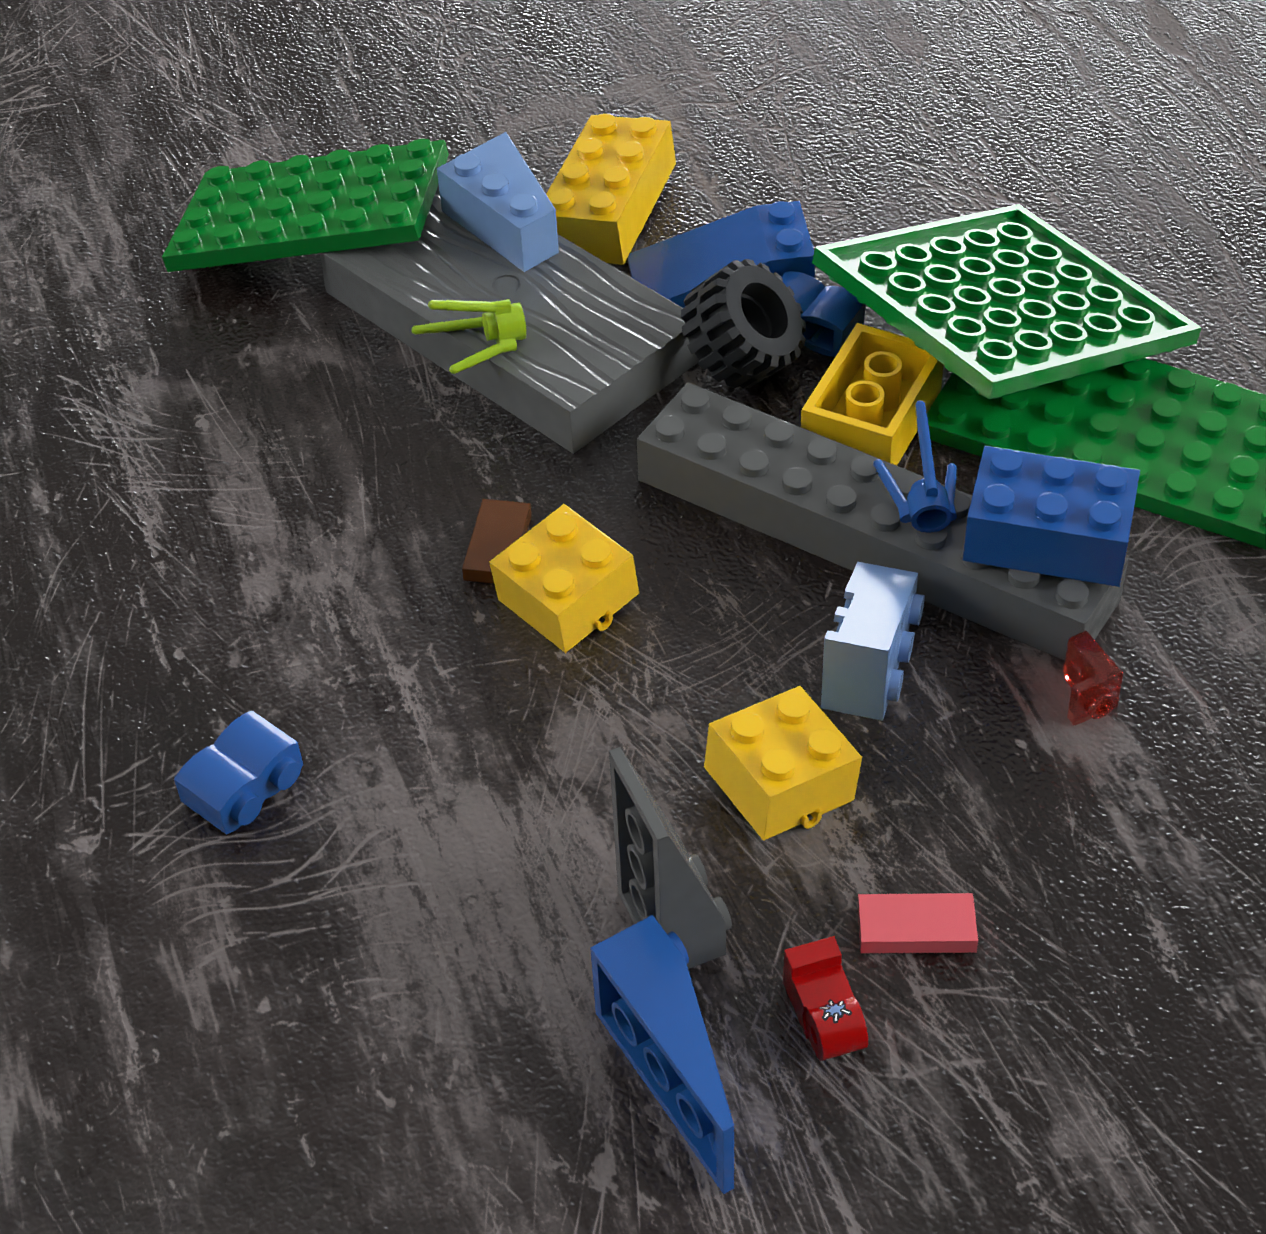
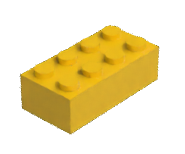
[546,114,676,265]

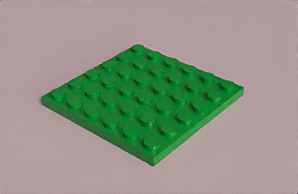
[812,204,1201,399]

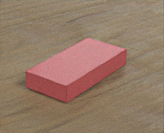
[857,893,978,953]

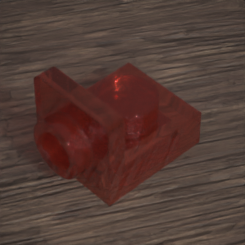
[1063,631,1123,725]

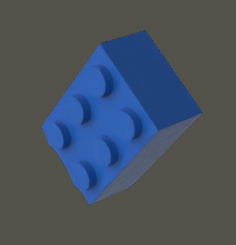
[963,446,1140,587]

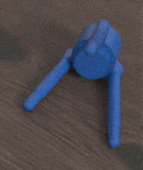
[873,400,957,533]

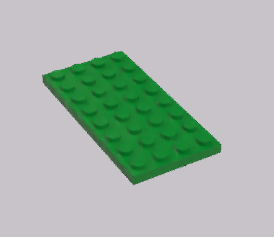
[926,358,1266,549]

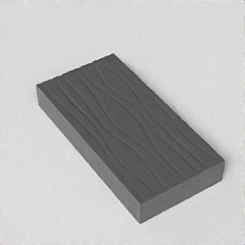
[319,185,699,454]

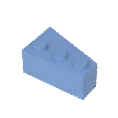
[437,132,559,272]
[821,562,925,721]

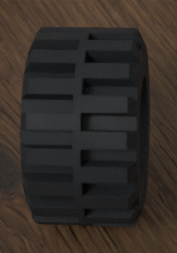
[681,259,806,389]

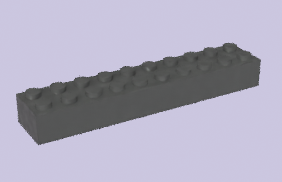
[637,382,1129,666]

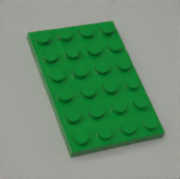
[162,139,449,272]

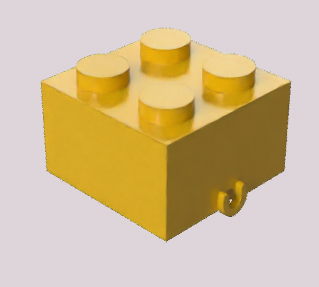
[489,504,639,653]
[704,686,862,841]

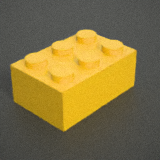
[801,323,944,466]

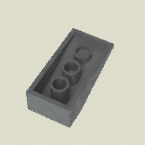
[609,747,732,969]

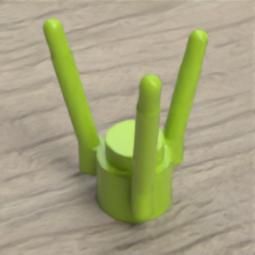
[411,299,526,374]

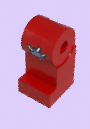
[783,936,868,1061]

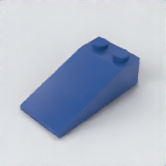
[627,201,815,308]
[590,915,734,1194]

